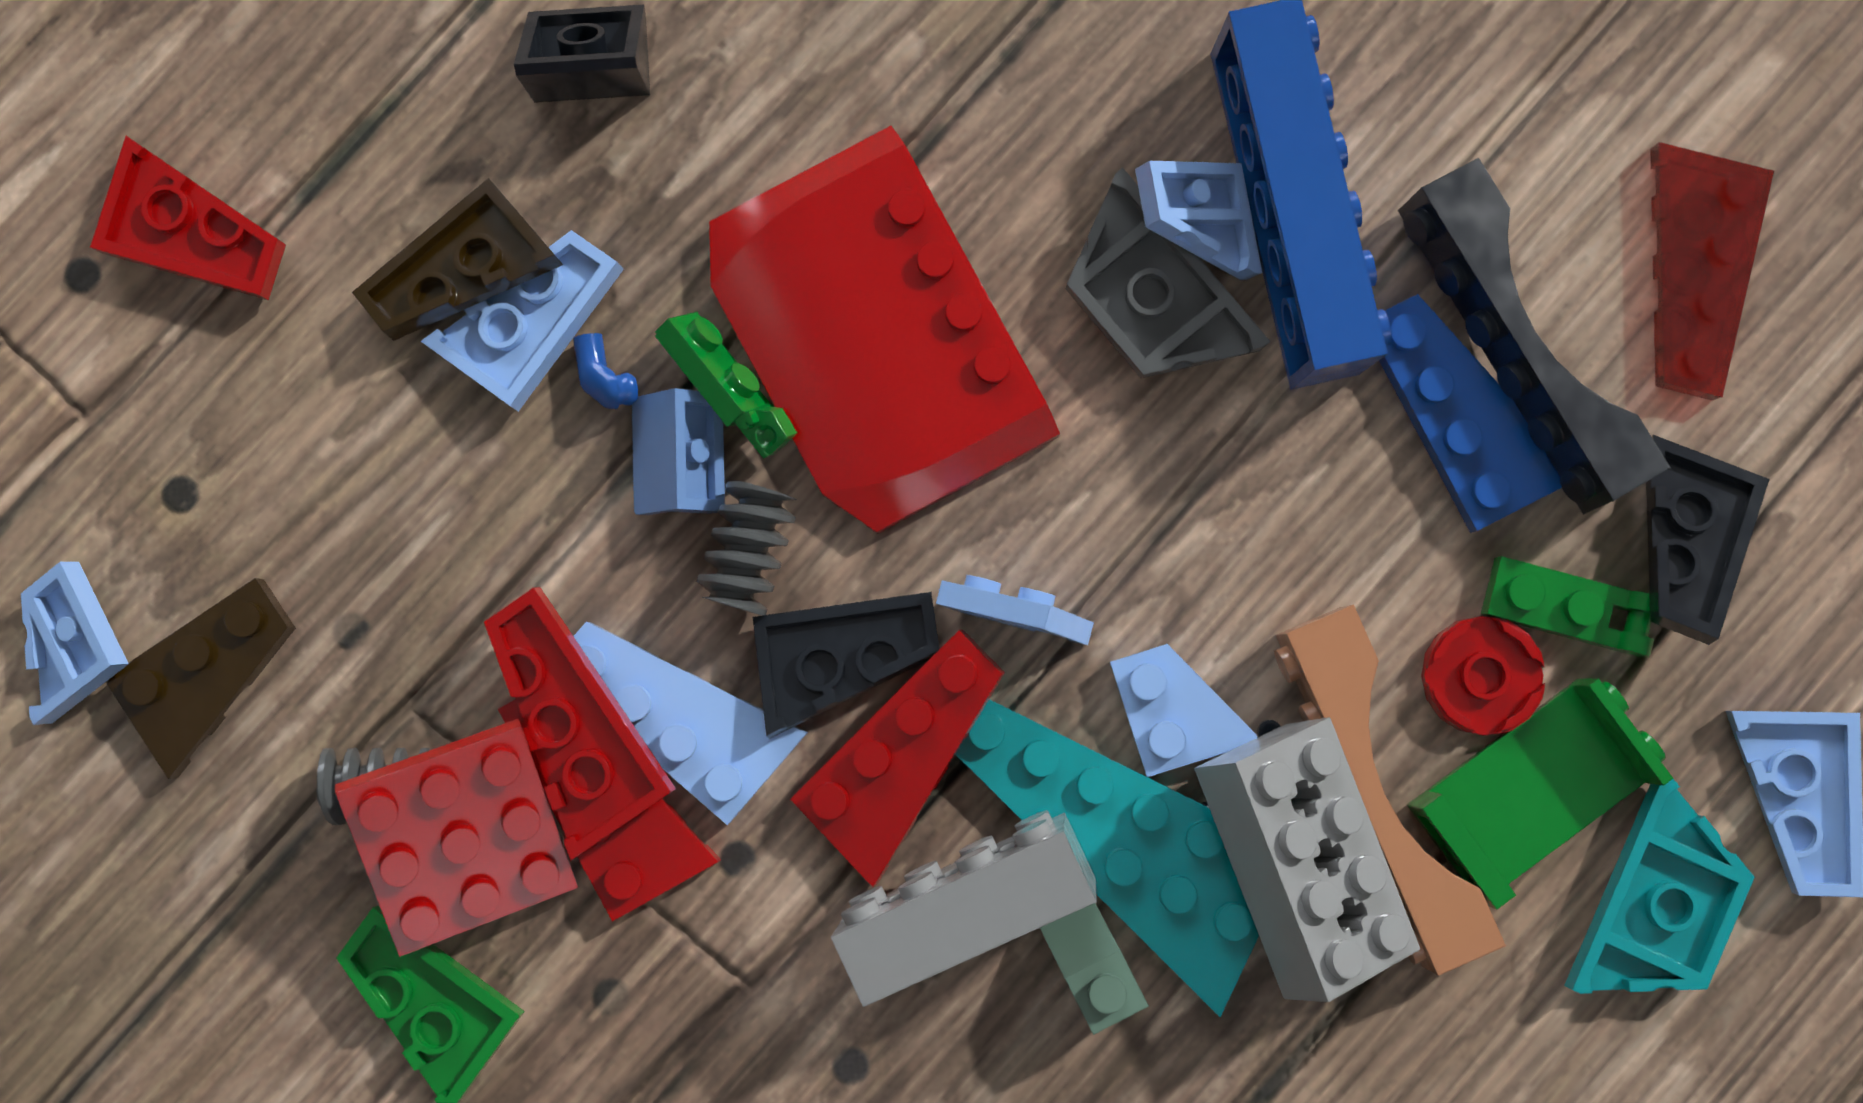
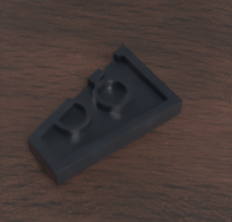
[1646,435,1770,645]
[752,592,940,739]

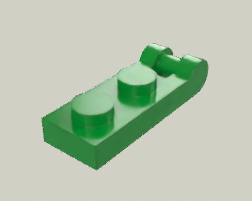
[1480,556,1654,658]

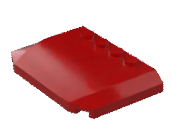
[709,126,1060,534]

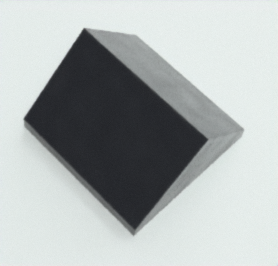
[514,4,650,103]

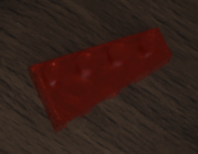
[1650,142,1774,401]

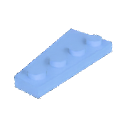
[574,622,808,825]

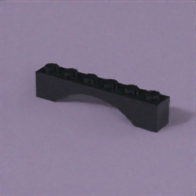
[1397,158,1671,515]

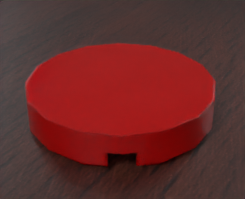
[1421,616,1545,736]

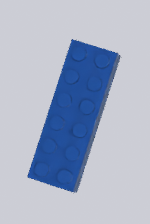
[1210,0,1391,390]

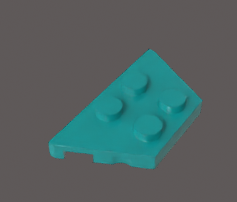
[1564,779,1755,994]

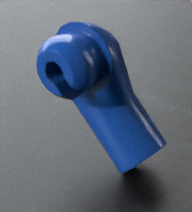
[573,333,638,409]

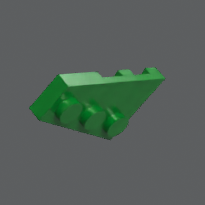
[336,905,525,1103]

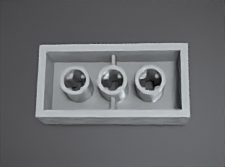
[1194,717,1420,1002]
[831,810,1097,1007]

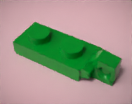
[655,312,797,459]

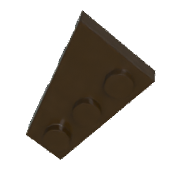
[352,178,563,341]
[106,578,296,779]

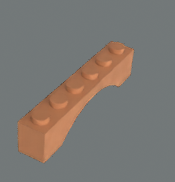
[1274,605,1506,976]

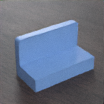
[632,388,725,515]

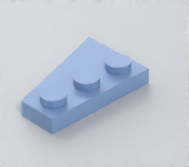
[421,230,624,412]

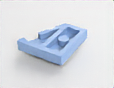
[1135,161,1262,280]
[21,562,129,725]
[936,575,1094,645]
[1110,644,1257,777]

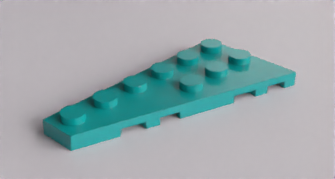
[955,699,1259,1017]

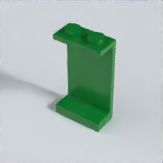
[1407,678,1674,910]

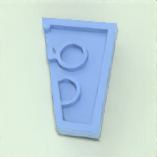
[1725,711,1863,898]

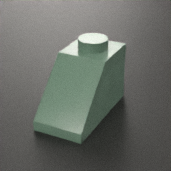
[1040,903,1149,1035]

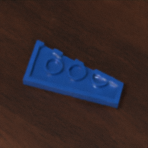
[1379,294,1562,533]

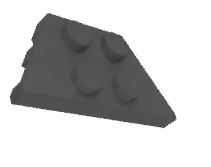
[1065,167,1270,378]

